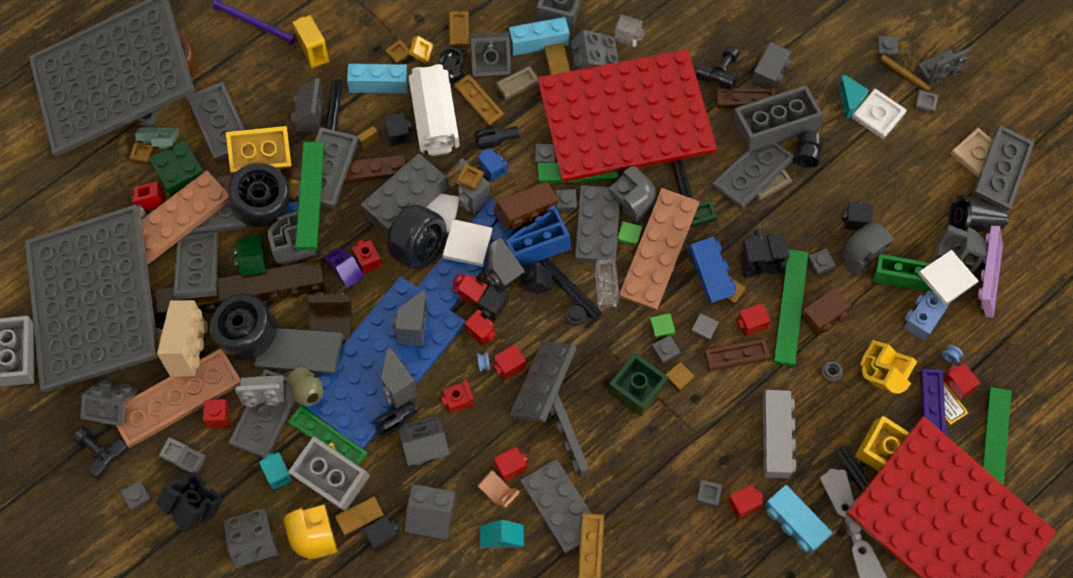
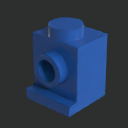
[478,148,508,183]

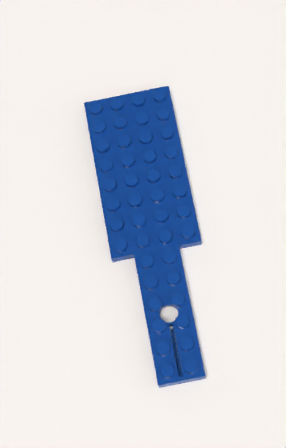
[299,199,519,449]

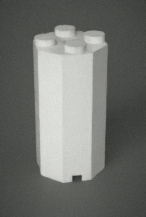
[409,64,459,156]

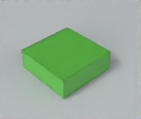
[617,221,642,247]
[650,313,675,339]

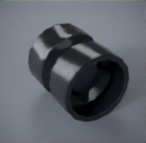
[438,47,464,83]
[794,131,824,168]

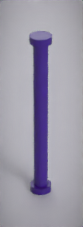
[212,0,297,45]

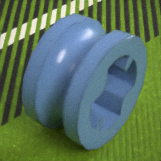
[942,345,963,365]
[477,352,490,372]

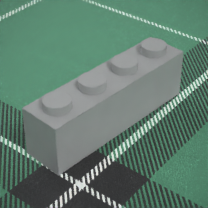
[763,390,796,479]

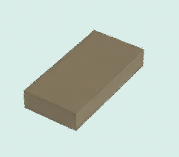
[496,66,538,100]
[756,169,792,201]

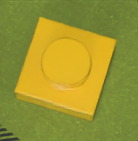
[409,36,433,63]

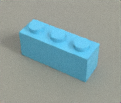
[509,17,569,56]
[347,64,408,93]
[765,485,832,555]

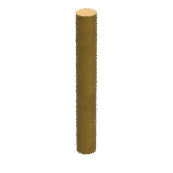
[879,55,931,92]

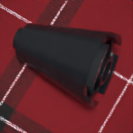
[949,195,1009,233]

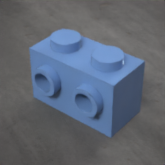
[904,290,950,341]

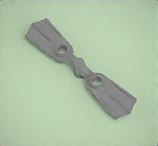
[820,469,887,578]

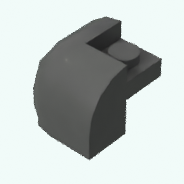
[609,166,657,224]
[268,211,316,266]
[842,221,894,277]
[930,225,986,273]

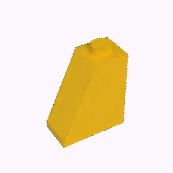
[293,16,329,68]

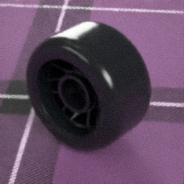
[228,163,290,227]
[387,205,447,269]
[210,294,277,360]

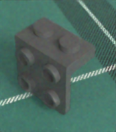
[571,30,619,70]
[224,509,278,568]

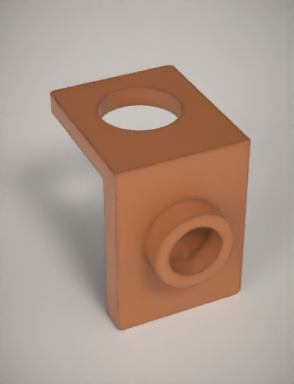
[477,470,519,508]

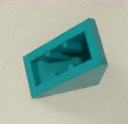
[839,75,869,119]
[480,520,524,548]

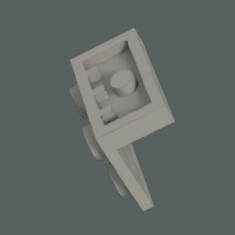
[235,375,285,407]

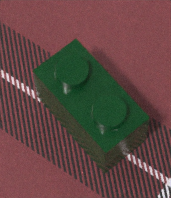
[233,234,266,276]

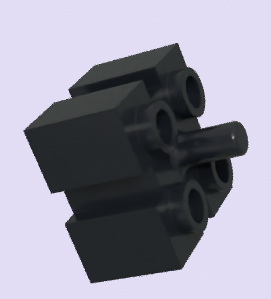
[739,229,790,278]
[155,471,224,532]

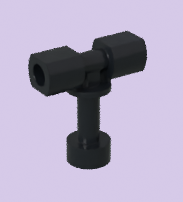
[696,46,740,91]
[73,427,129,480]

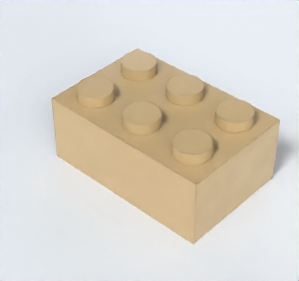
[157,300,208,377]

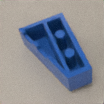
[505,205,571,267]
[686,236,736,304]

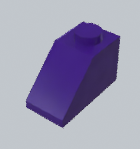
[323,247,364,287]

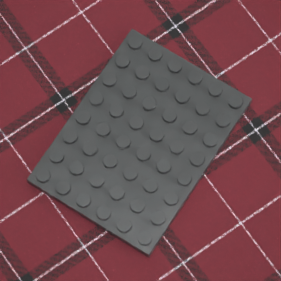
[29,0,195,157]
[25,204,159,393]

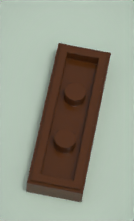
[716,88,775,108]
[704,339,770,371]

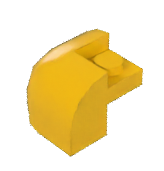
[860,340,917,394]
[283,505,338,559]

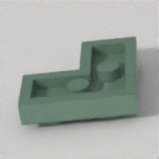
[135,127,180,149]

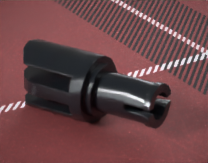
[474,126,520,150]
[372,401,418,439]

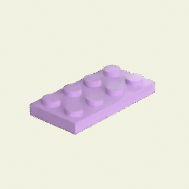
[979,226,1003,318]

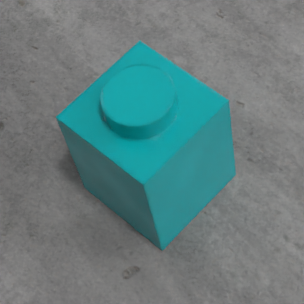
[259,452,292,490]

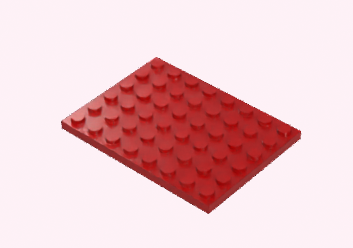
[537,49,717,182]
[845,416,1056,578]

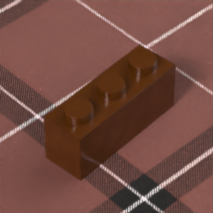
[493,182,559,231]

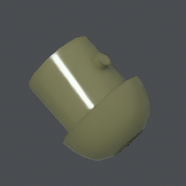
[287,367,323,407]

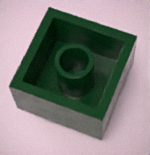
[149,140,204,198]
[608,353,669,417]

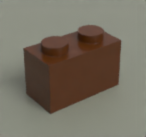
[801,287,851,335]

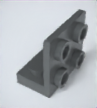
[917,48,971,85]
[80,380,138,426]

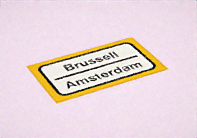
[944,382,968,425]

